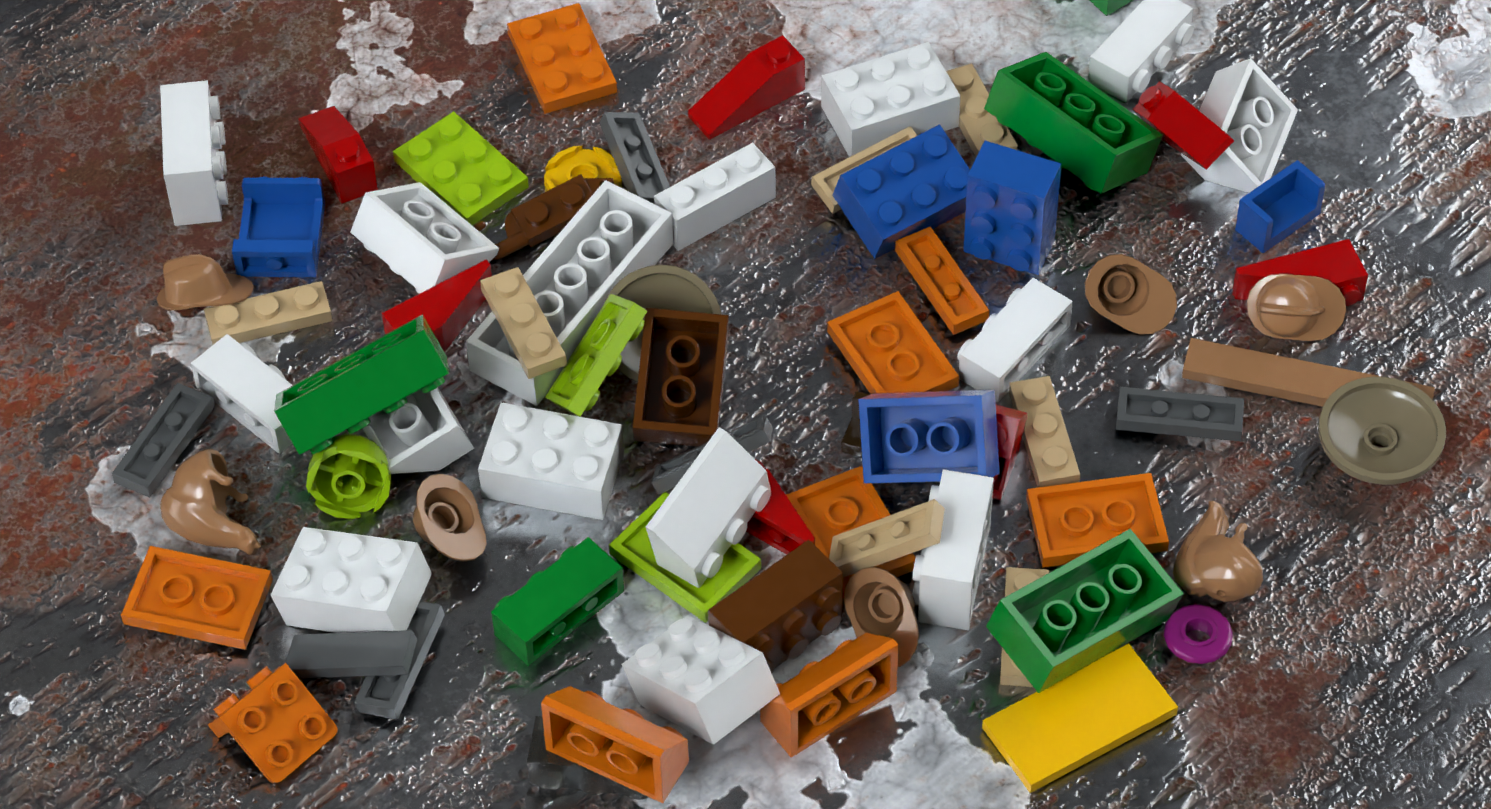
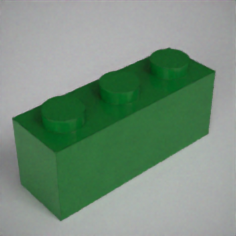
[491,537,624,666]

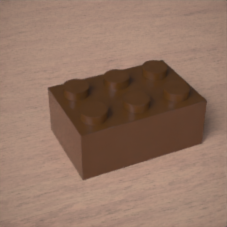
[633,308,729,447]
[708,539,843,673]

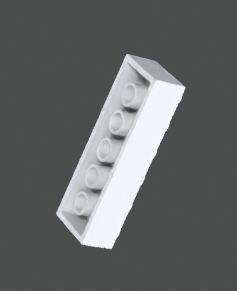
[466,180,674,406]

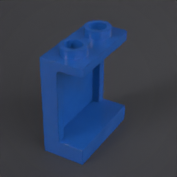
[232,177,325,278]

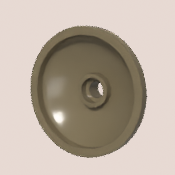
[604,265,722,383]
[1318,377,1446,485]

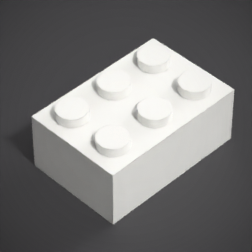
[821,42,960,157]
[160,80,228,226]
[478,402,624,520]
[912,469,994,631]
[271,527,432,633]
[621,615,780,745]

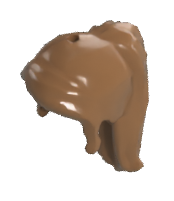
[160,448,261,555]
[1173,501,1263,602]

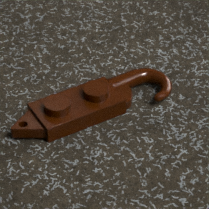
[473,174,614,261]

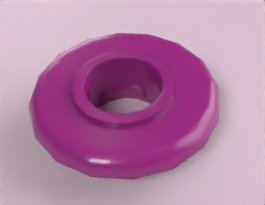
[1164,604,1233,664]

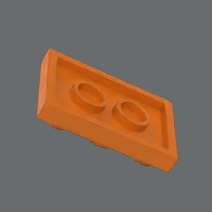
[507,3,617,114]
[827,291,959,394]
[786,466,916,599]
[1026,473,1169,568]
[121,546,273,650]

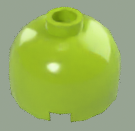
[306,433,391,519]

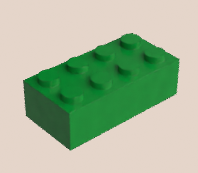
[984,51,1163,194]
[274,314,449,455]
[986,529,1184,693]

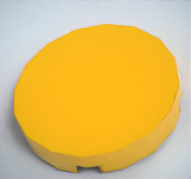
[544,146,622,192]

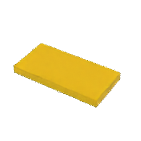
[982,643,1178,793]

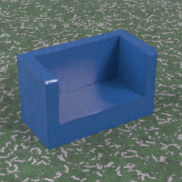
[1235,160,1325,253]

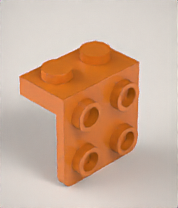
[207,663,338,784]

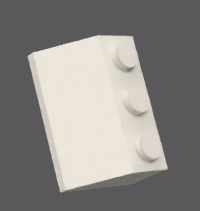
[1181,58,1298,193]
[350,182,499,294]
[362,387,474,474]
[646,427,771,588]

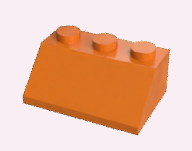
[760,633,898,758]
[541,686,689,803]

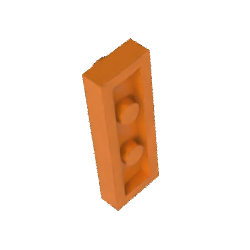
[895,226,989,335]

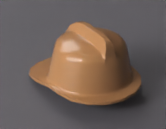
[157,254,254,310]
[1085,254,1177,334]
[1247,274,1346,341]
[413,474,487,561]
[844,567,919,667]

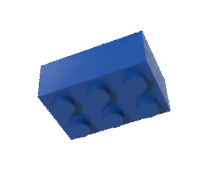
[832,124,970,259]
[963,141,1061,275]
[859,390,1000,483]

